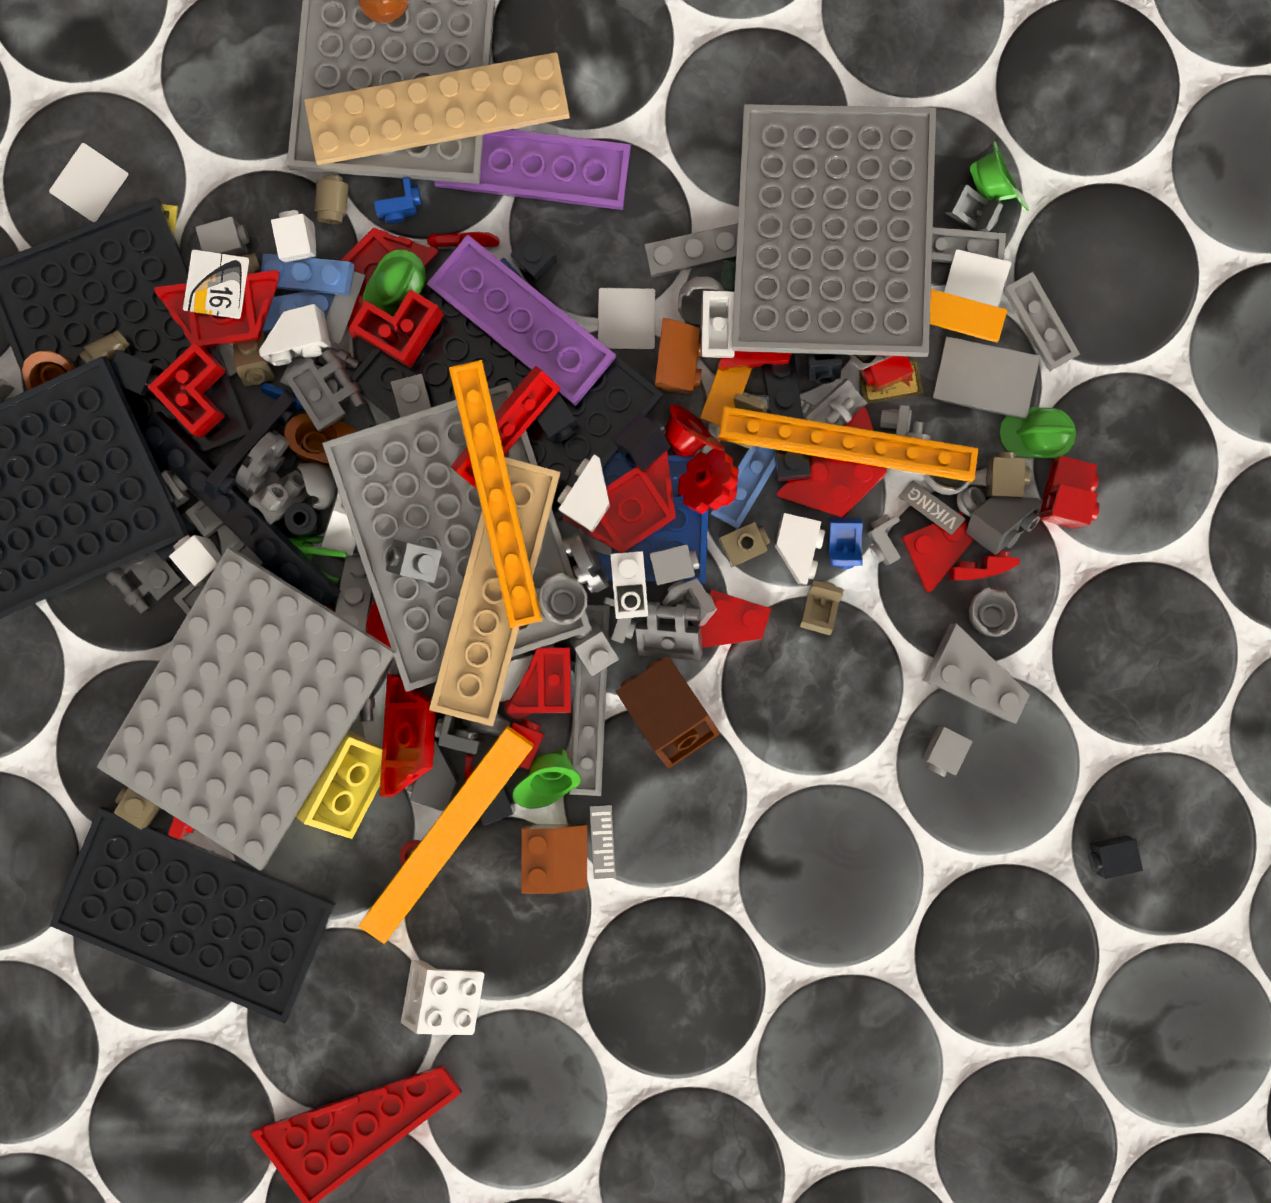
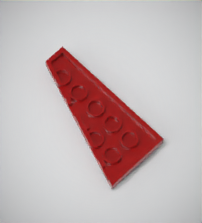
[250,1065,462,1203]

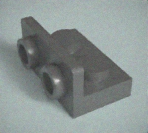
[435,714,484,755]

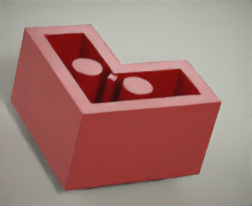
[349,289,444,369]
[148,342,226,438]
[1038,455,1100,529]

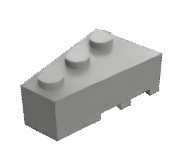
[923,624,1030,724]

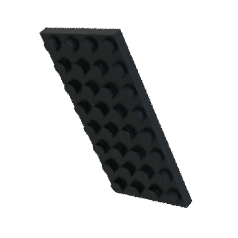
[49,806,336,1024]

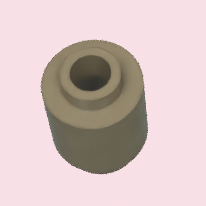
[314,175,349,224]

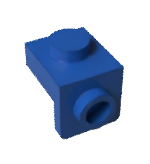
[374,177,421,224]
[828,518,863,569]

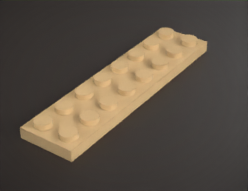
[304,52,570,165]
[429,457,561,726]

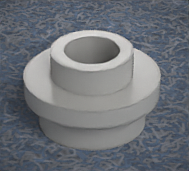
[957,487,986,517]

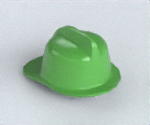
[970,141,1029,211]
[363,250,426,316]
[999,407,1076,458]
[512,749,581,809]

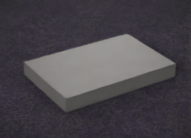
[932,336,1040,419]

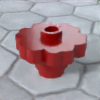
[678,449,739,514]

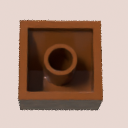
[655,318,702,396]
[521,824,587,894]

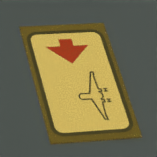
[858,360,923,404]

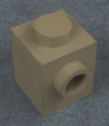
[986,452,1030,498]
[718,522,770,568]
[114,786,162,829]

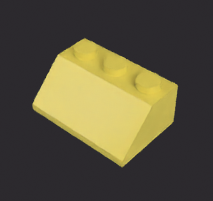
[296,730,382,839]

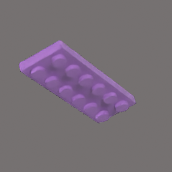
[434,129,631,210]
[427,235,616,406]

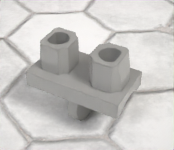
[803,378,867,426]
[880,405,931,440]
[248,470,311,525]

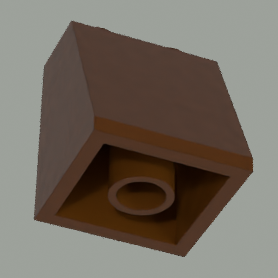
[615,656,721,769]

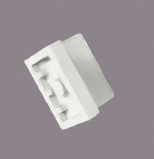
[401,960,484,1035]

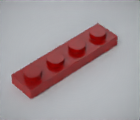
[450,366,561,488]

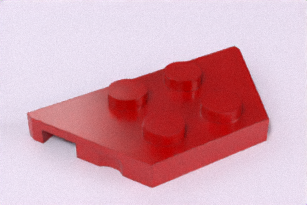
[340,228,440,340]
[154,270,280,348]
[776,406,888,518]
[562,451,676,553]
[379,674,436,797]

